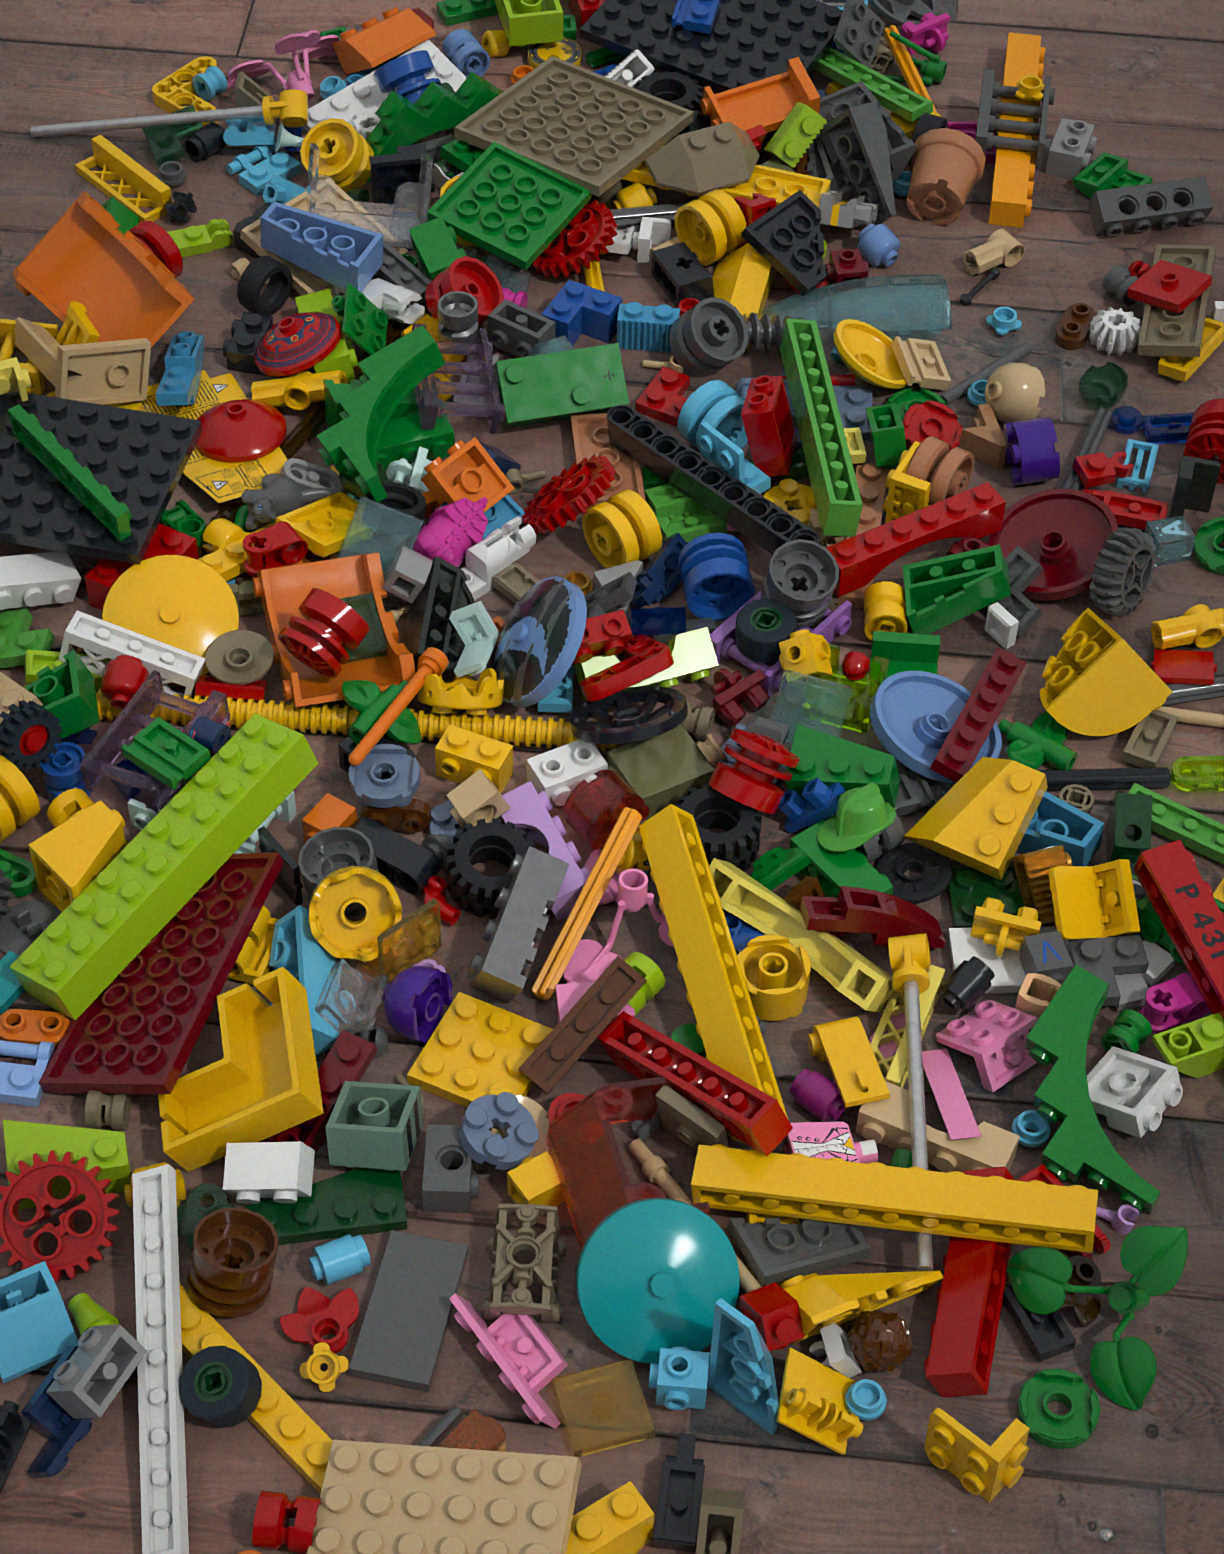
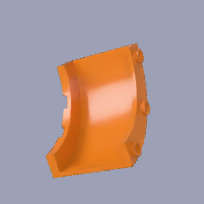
[12,191,195,348]
[252,552,416,707]

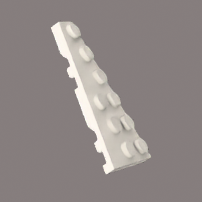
[303,39,466,132]

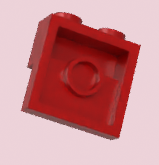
[571,610,632,666]

